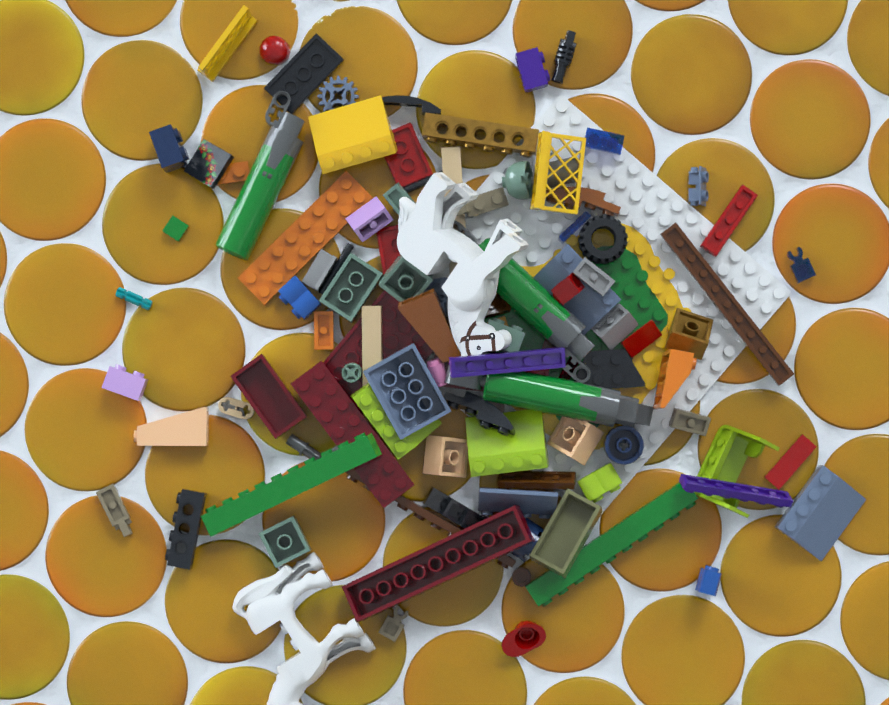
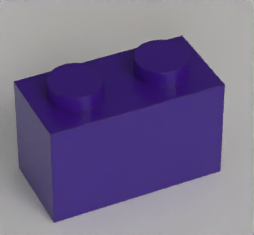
[515,47,550,93]

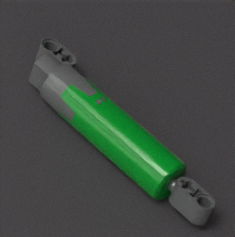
[454,220,595,383]
[445,364,654,427]

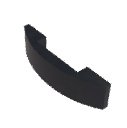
[382,95,441,115]

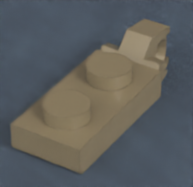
[457,187,509,217]
[96,484,133,537]

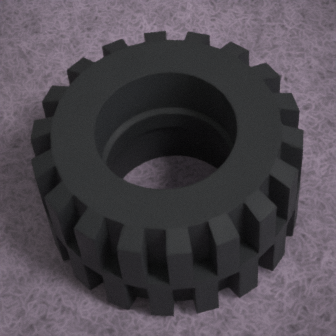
[578,215,628,265]

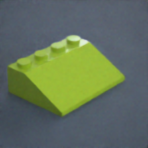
[350,382,442,460]
[465,409,549,477]

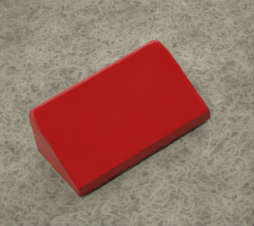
[620,319,662,358]

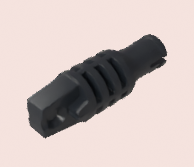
[551,30,577,84]

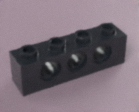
[165,489,207,570]

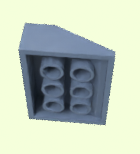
[533,244,621,335]
[363,343,451,440]
[774,465,866,561]
[478,487,558,519]

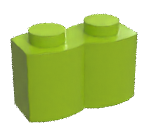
[577,462,622,503]

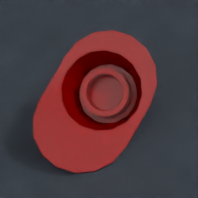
[501,621,546,657]

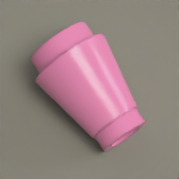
[426,357,447,387]

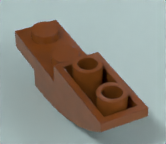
[546,187,621,217]

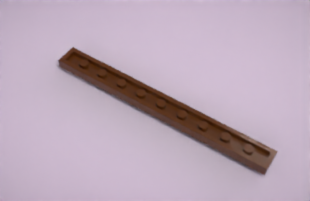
[660,223,794,386]
[345,468,516,569]

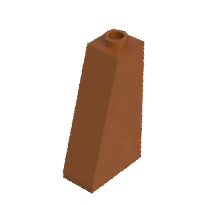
[398,288,461,363]

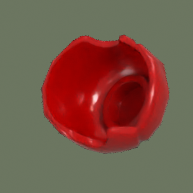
[259,36,291,65]

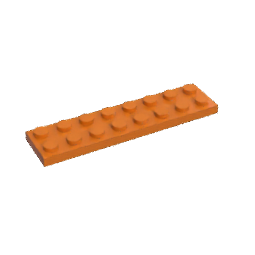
[238,171,373,305]

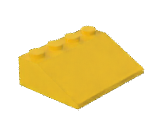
[308,95,398,174]

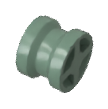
[342,363,362,383]

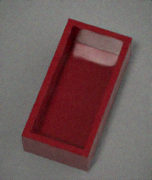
[230,354,308,439]

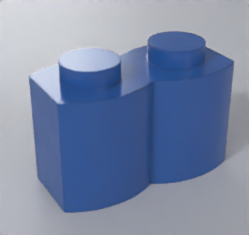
[278,276,322,320]
[695,565,722,596]

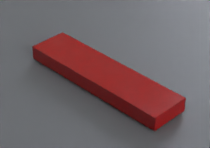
[700,184,758,257]

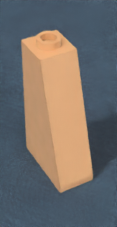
[134,407,209,446]

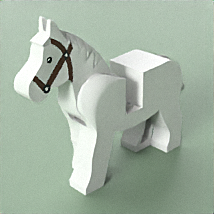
[397,172,529,356]

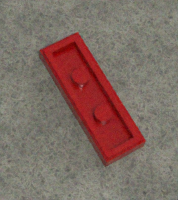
[764,434,817,490]

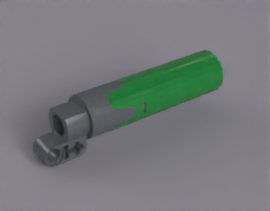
[215,91,305,261]

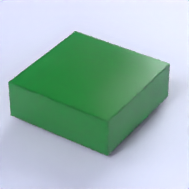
[162,215,189,242]

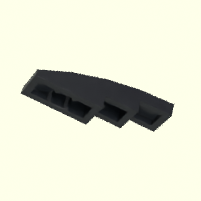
[423,487,486,528]

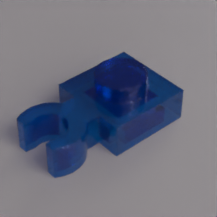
[787,247,816,283]

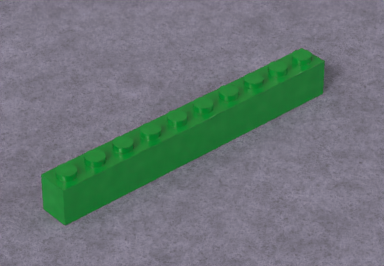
[201,432,382,537]
[525,482,699,607]

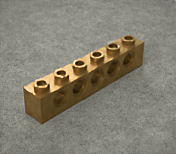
[422,113,540,158]

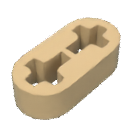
[218,397,255,420]

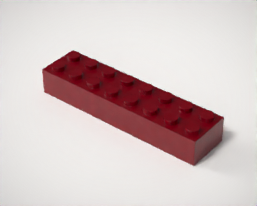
[291,361,415,508]

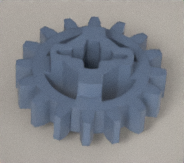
[317,76,359,112]

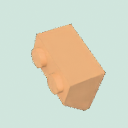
[546,416,604,466]
[423,435,468,478]

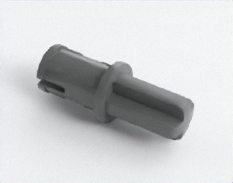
[286,434,322,460]

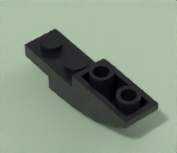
[444,391,515,436]

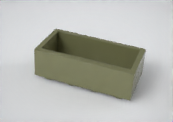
[530,488,603,578]

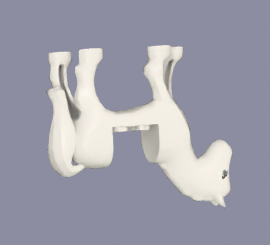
[232,552,376,705]

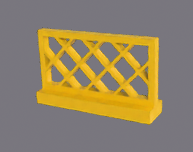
[197,5,258,82]
[530,131,586,215]

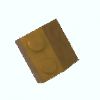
[665,308,713,360]

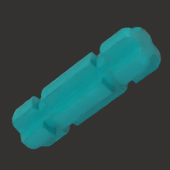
[115,287,152,310]

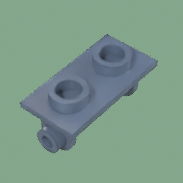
[688,166,709,206]

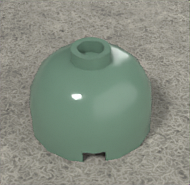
[502,161,533,200]

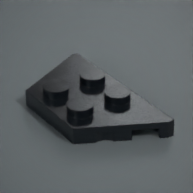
[574,349,645,389]

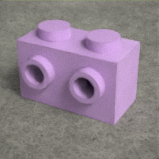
[345,197,393,242]
[102,364,148,401]

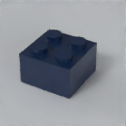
[149,124,189,173]

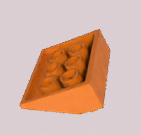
[653,349,697,410]

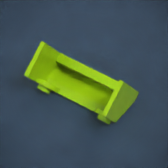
[695,425,780,518]

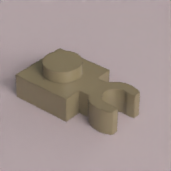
[378,605,408,642]

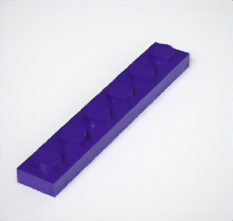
[449,347,566,378]
[679,474,793,508]

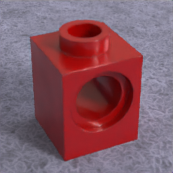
[551,273,585,305]

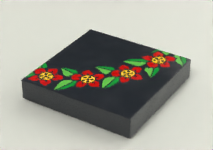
[184,139,234,189]

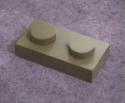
[669,408,711,436]

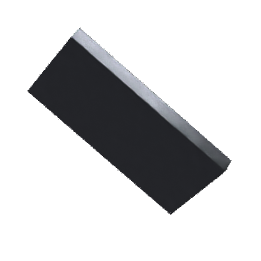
[264,33,344,114]

